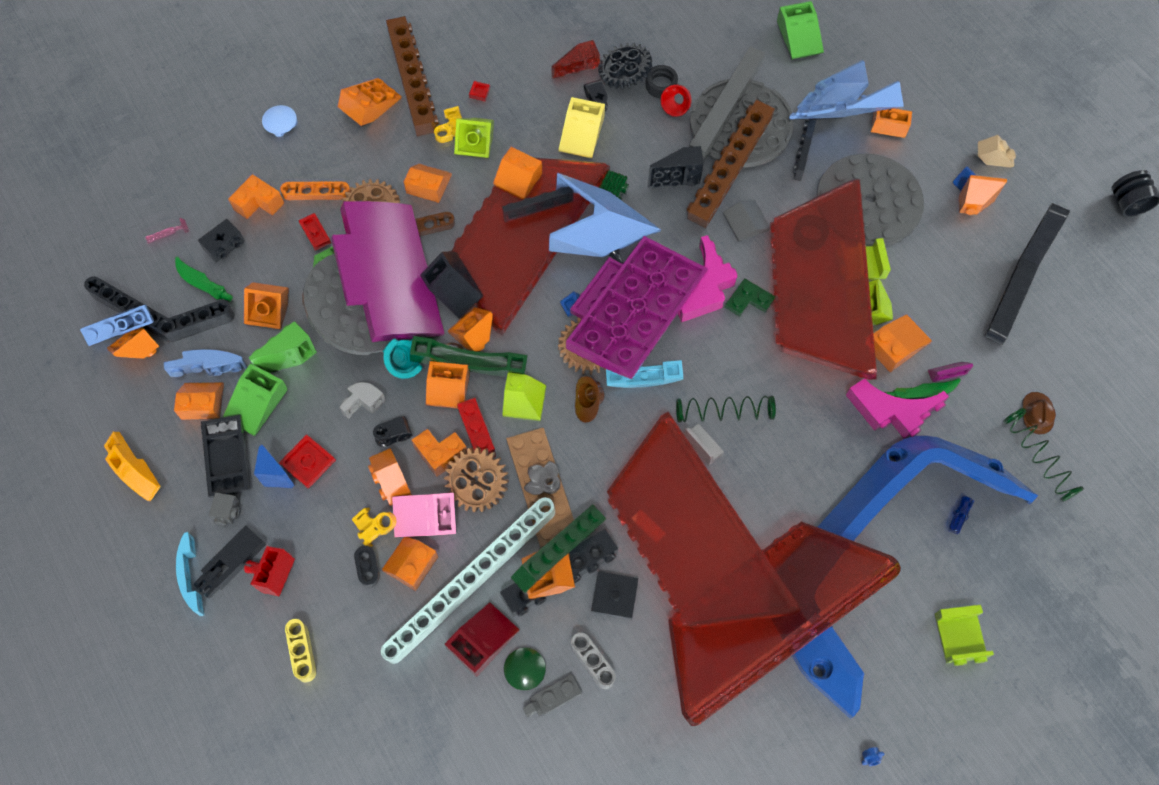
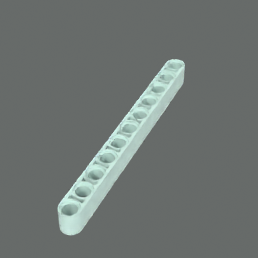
[381,497,555,664]

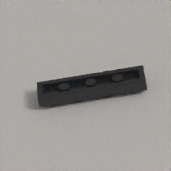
[793,118,817,181]
[502,186,573,222]

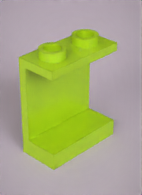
[835,238,891,283]
[934,605,994,666]

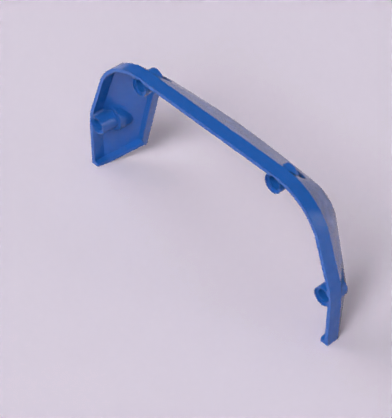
[769,436,1038,719]

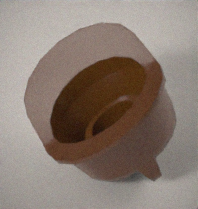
[575,376,605,423]
[1023,392,1056,435]

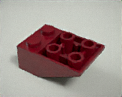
[444,602,520,677]

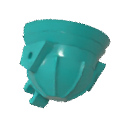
[383,338,422,379]

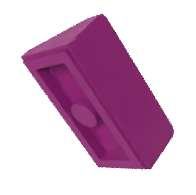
[928,361,973,382]

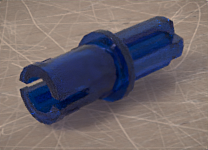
[948,496,974,534]

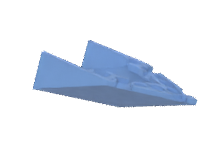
[789,60,904,119]
[549,173,661,257]

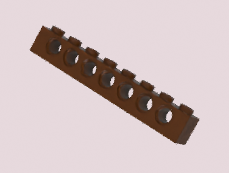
[386,16,439,137]
[687,99,775,229]

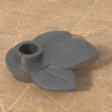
[524,461,561,495]

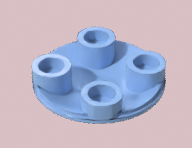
[262,105,298,137]

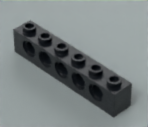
[500,529,618,617]

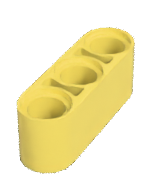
[285,619,316,682]

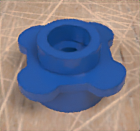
[861,747,885,767]

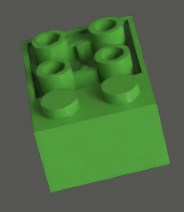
[777,1,824,59]
[249,321,317,373]
[223,363,288,436]

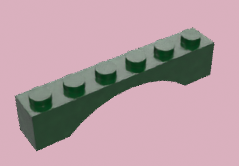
[410,336,528,378]
[510,504,606,593]

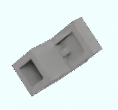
[339,382,386,419]

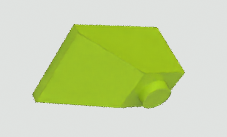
[454,118,494,158]
[846,279,893,325]
[503,372,546,421]

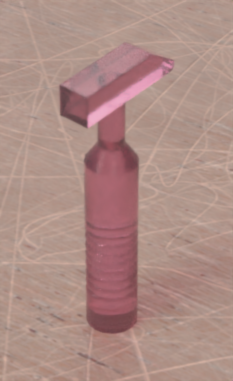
[145,218,189,244]

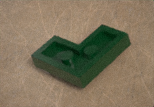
[725,278,776,317]

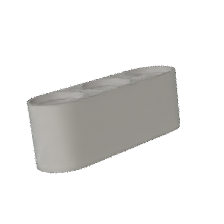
[571,632,616,690]

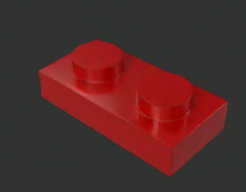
[298,213,331,251]

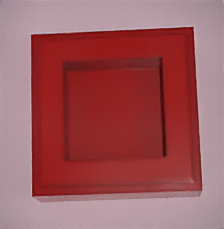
[469,81,490,101]

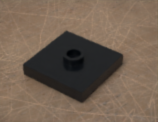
[591,571,639,620]

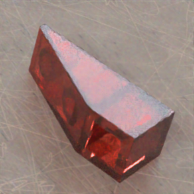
[551,40,600,79]

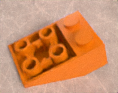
[338,78,402,126]

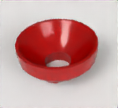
[661,84,692,117]

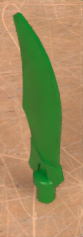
[175,256,233,302]
[884,378,961,399]

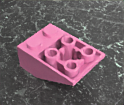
[392,492,456,537]

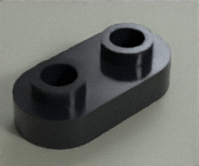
[354,546,380,587]

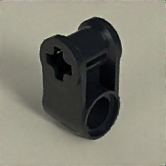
[583,79,608,112]
[373,416,413,448]

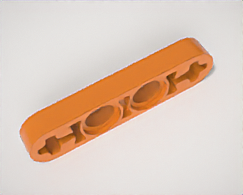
[280,181,351,200]

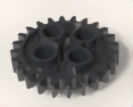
[598,43,653,89]

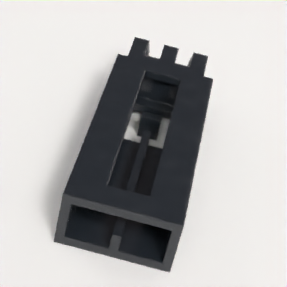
[194,525,266,599]

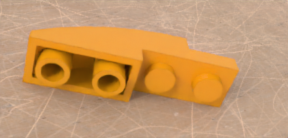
[104,431,161,501]

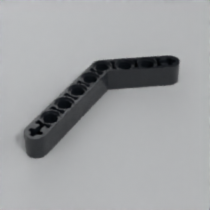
[985,203,1070,345]
[84,276,235,342]

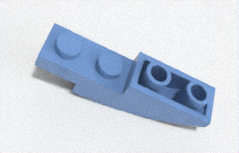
[80,304,154,346]
[164,349,247,377]

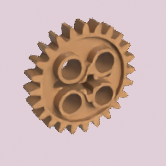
[341,179,400,206]
[558,318,606,375]
[444,447,509,512]

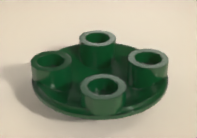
[504,648,546,691]

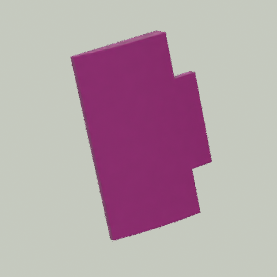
[331,201,445,342]
[566,236,708,379]

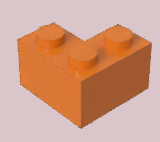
[871,108,912,138]
[228,174,284,219]
[411,429,467,477]
[368,448,412,506]

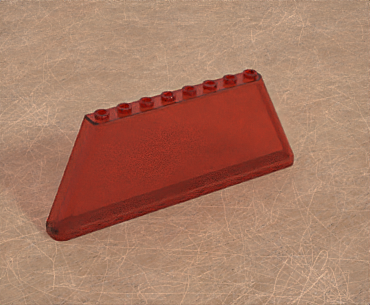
[448,157,610,336]
[770,179,877,380]
[607,412,801,629]
[668,521,901,726]

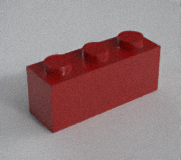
[457,398,496,458]

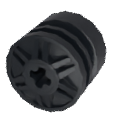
[1111,170,1159,217]

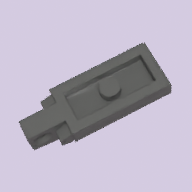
[523,674,582,717]

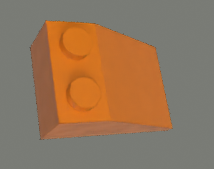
[865,314,932,373]

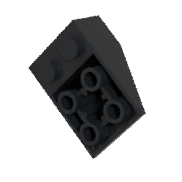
[648,146,704,188]
[420,251,483,319]

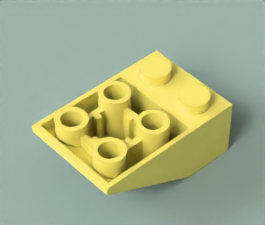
[559,97,605,159]

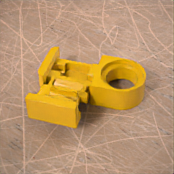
[434,106,462,143]
[352,507,397,547]

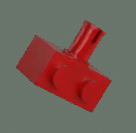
[244,546,295,597]

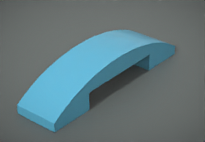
[606,360,683,388]
[176,532,204,616]

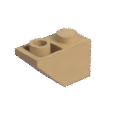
[978,135,1016,168]

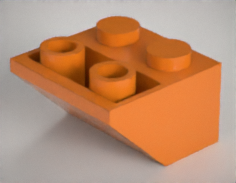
[426,361,470,409]

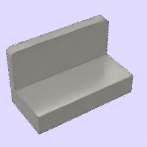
[683,423,724,466]

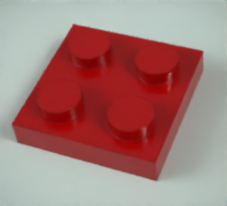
[279,434,336,489]

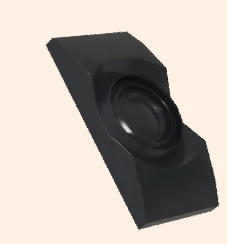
[201,415,250,498]

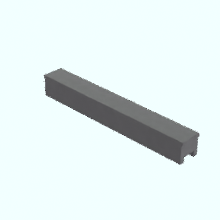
[689,46,765,162]

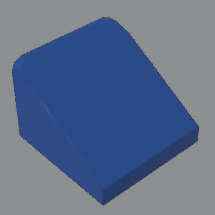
[953,167,975,191]
[560,291,580,317]

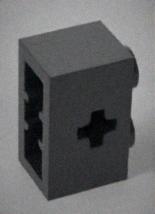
[198,219,245,263]

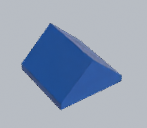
[254,445,295,488]

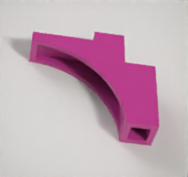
[678,235,738,323]
[846,379,949,439]

